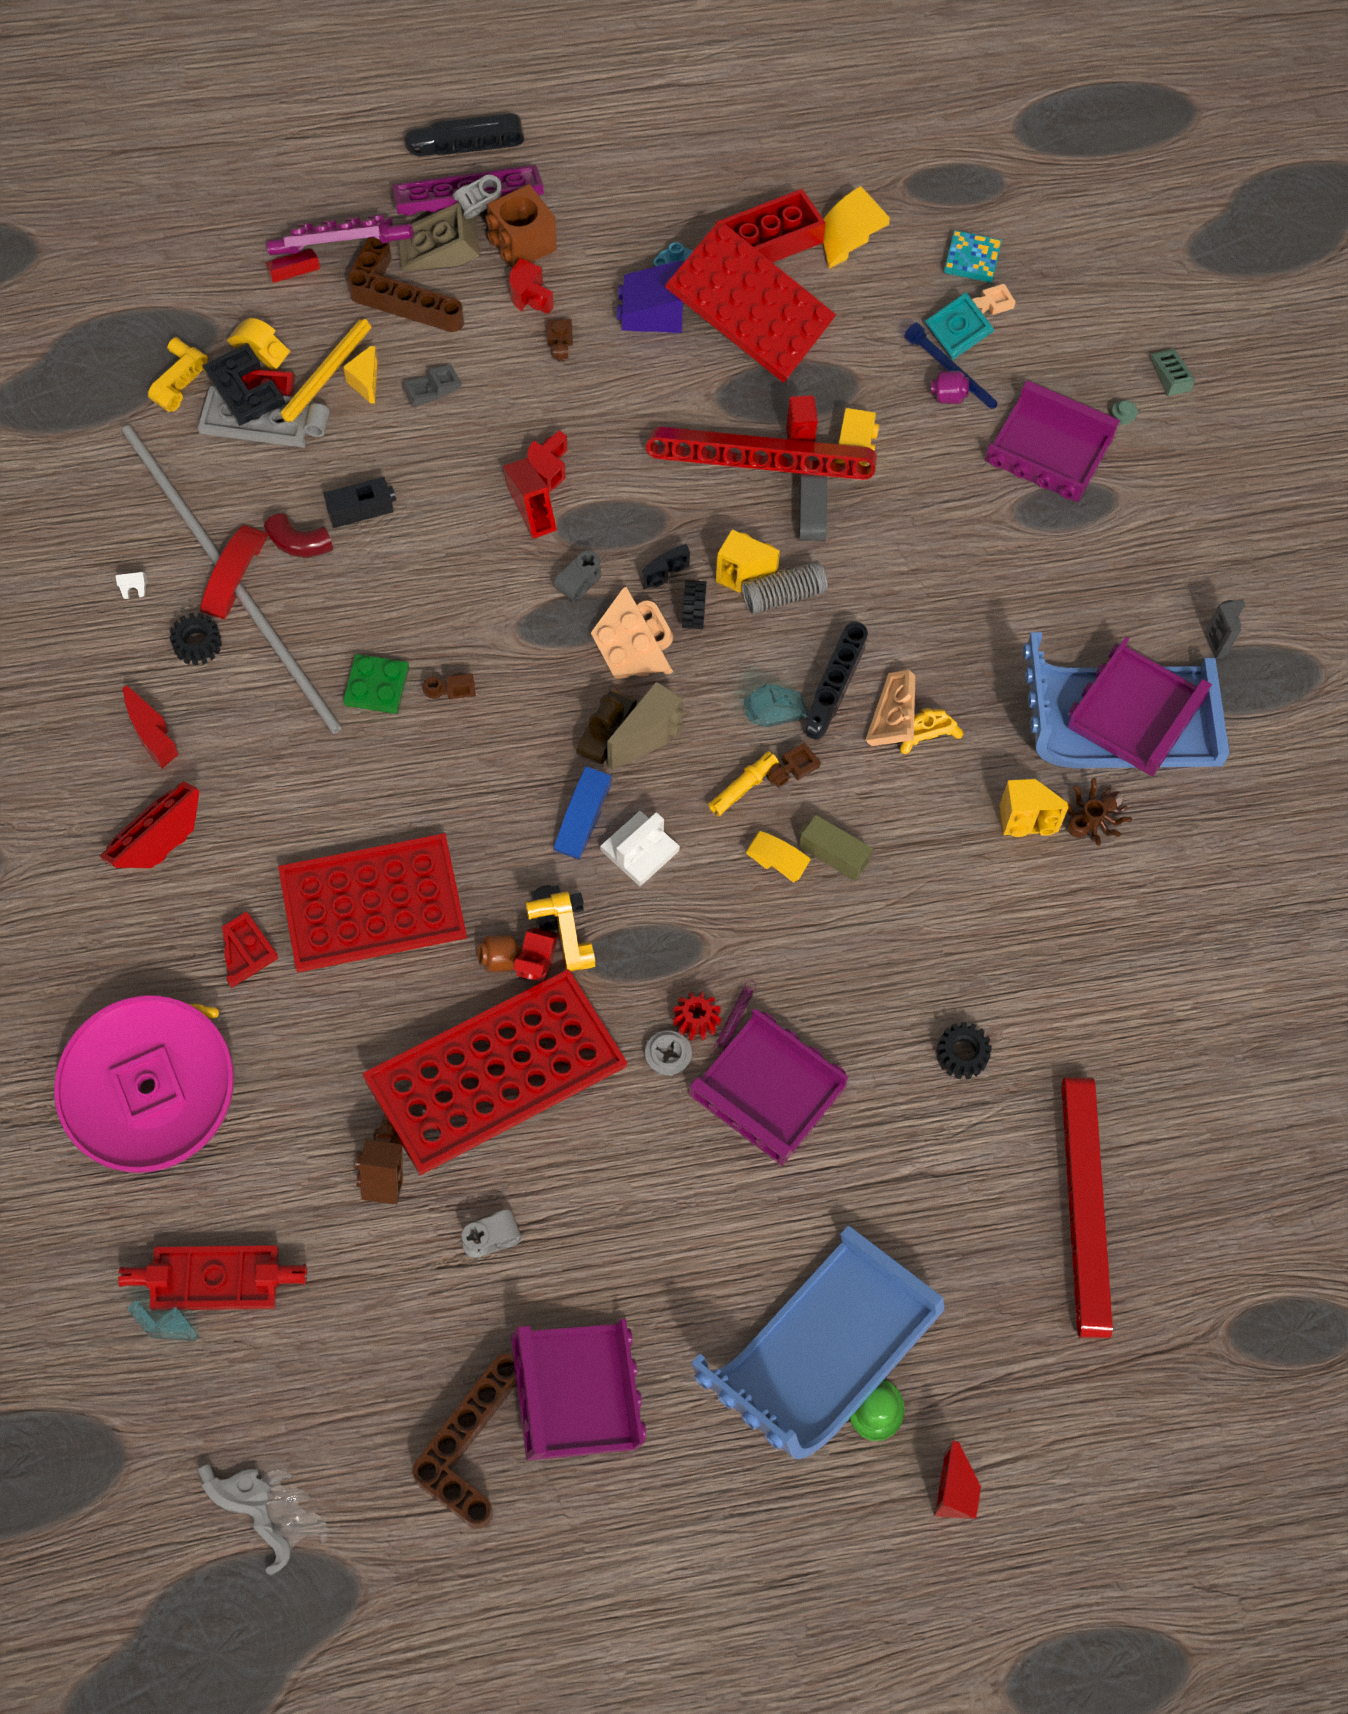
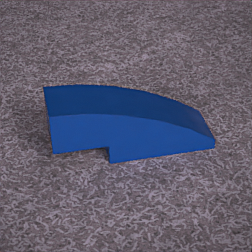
[554,766,612,860]

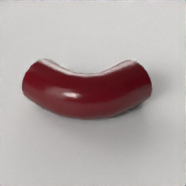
[264,513,333,558]

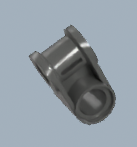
[553,550,601,602]

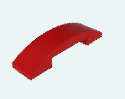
[200,525,268,620]

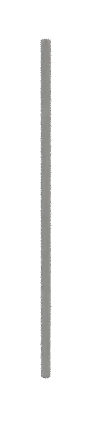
[122,425,342,734]

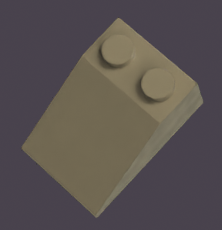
[399,202,480,271]
[607,682,684,770]

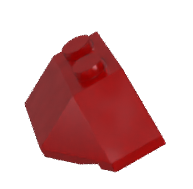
[100,781,200,868]

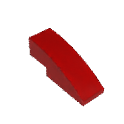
[122,685,179,769]

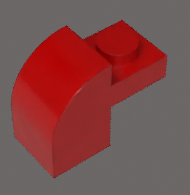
[509,258,554,315]
[527,430,568,493]
[513,927,559,982]

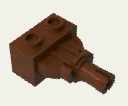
[355,1115,403,1205]

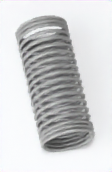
[742,560,828,615]

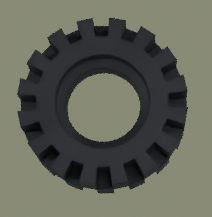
[682,580,707,629]
[170,613,222,665]
[936,1022,992,1079]

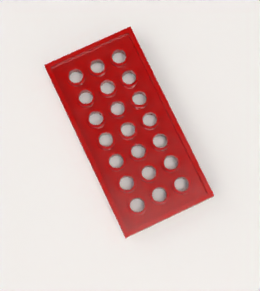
[362,969,628,1176]

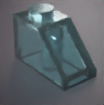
[743,683,808,728]

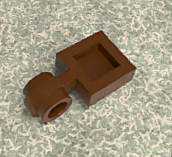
[547,319,573,362]
[422,673,476,700]
[767,742,821,787]

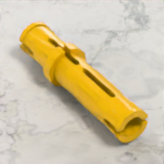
[708,751,779,817]

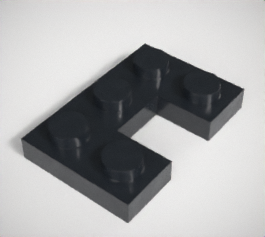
[202,343,285,426]

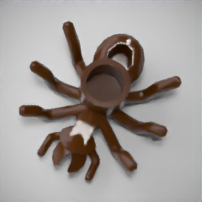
[1067,778,1132,846]

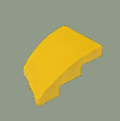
[823,186,890,269]

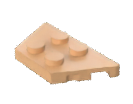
[591,587,673,679]

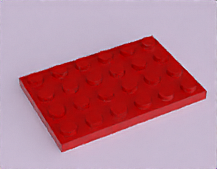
[665,220,836,383]
[278,833,467,973]

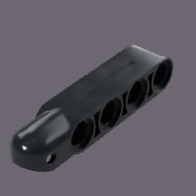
[404,113,524,157]
[806,622,868,740]

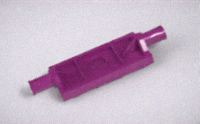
[267,214,414,255]

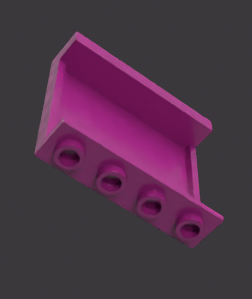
[985,380,1120,503]
[1067,636,1212,777]
[689,1008,849,1166]
[510,1319,646,1461]

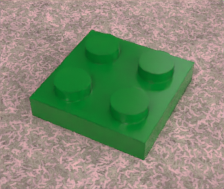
[343,654,409,714]

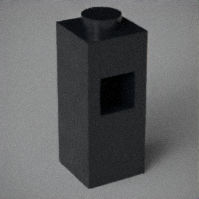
[323,477,396,528]

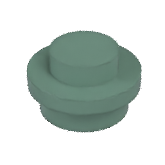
[1112,400,1138,425]

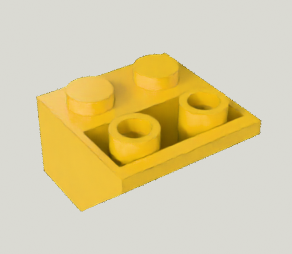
[716,529,780,593]
[999,779,1068,837]

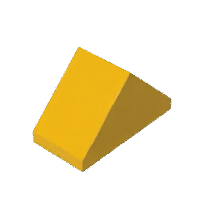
[343,346,378,403]

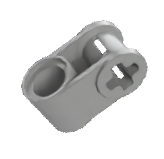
[453,175,501,219]
[461,1210,522,1258]

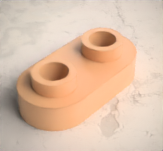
[637,601,673,650]

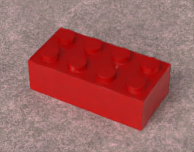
[715,188,826,263]

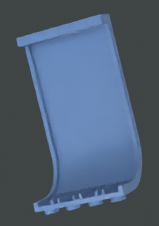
[1023,632,1229,768]
[691,1225,945,1459]

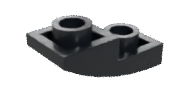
[642,544,690,589]

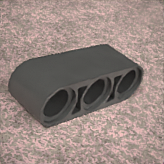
[799,474,827,541]

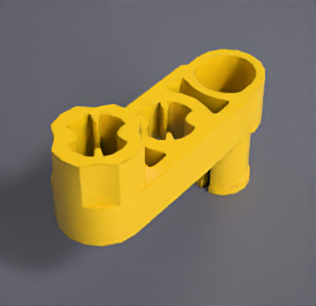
[148,337,208,412]
[525,891,595,972]

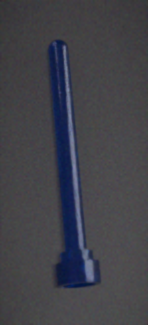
[904,322,997,409]

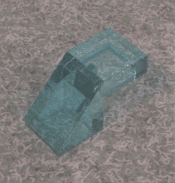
[127,1300,199,1341]

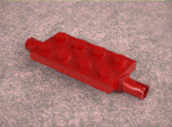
[118,1245,307,1311]

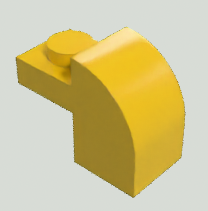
[226,318,290,371]

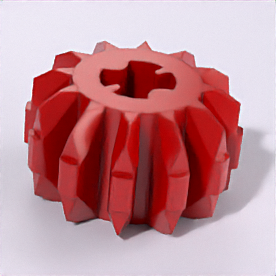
[673,991,721,1041]

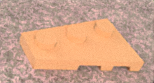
[865,670,915,746]

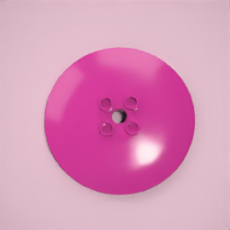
[54,996,234,1173]

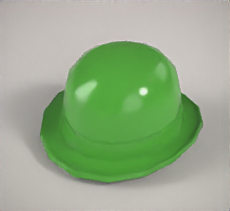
[850,1380,905,1441]

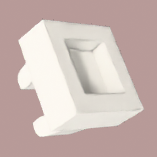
[116,572,148,599]

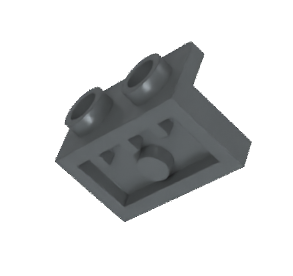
[1204,600,1245,660]

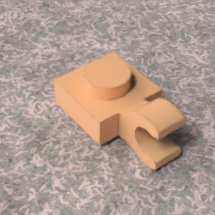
[972,284,1015,315]

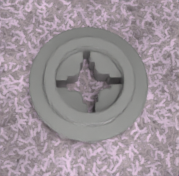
[645,1031,692,1077]

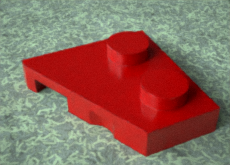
[222,911,279,988]

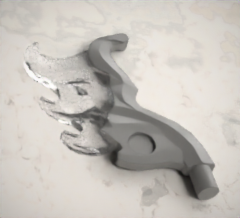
[198,1464,328,1575]

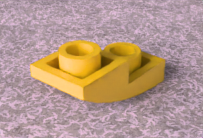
[745,831,811,883]

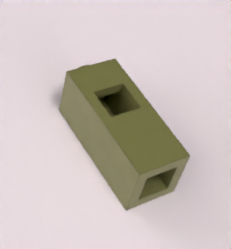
[798,815,873,881]

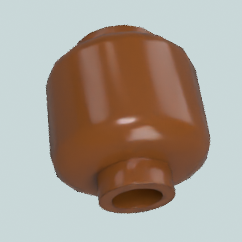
[478,935,522,972]

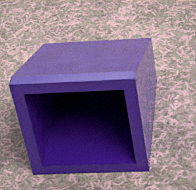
[617,260,684,333]

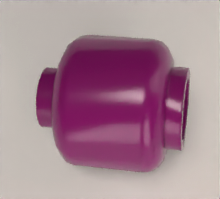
[931,370,969,404]

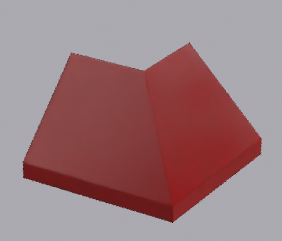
[934,1441,981,1519]

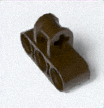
[576,689,637,765]

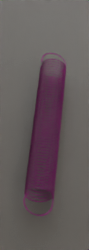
[714,980,756,1054]

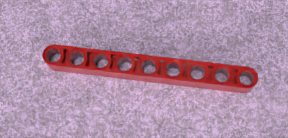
[646,427,877,480]
[1061,1077,1113,1338]

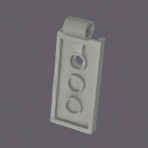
[198,386,330,448]

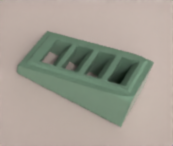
[1150,349,1195,396]

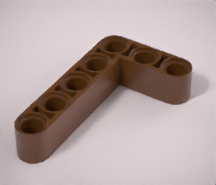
[347,237,464,332]
[412,1353,517,1529]

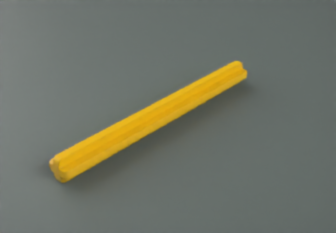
[281,319,371,422]

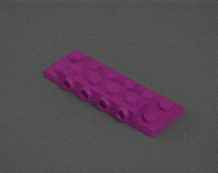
[392,165,544,215]

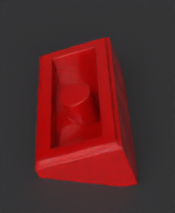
[265,249,320,283]
[241,370,295,397]

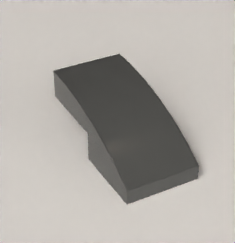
[402,365,462,407]

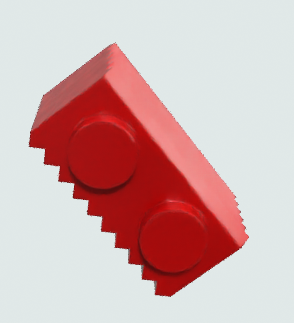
[786,395,818,442]

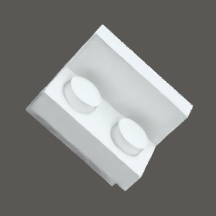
[600,811,680,886]

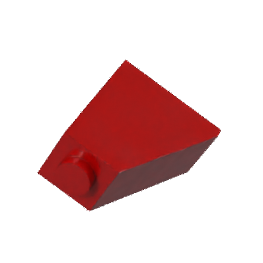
[503,458,557,539]

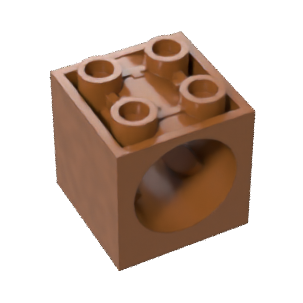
[486,184,557,268]

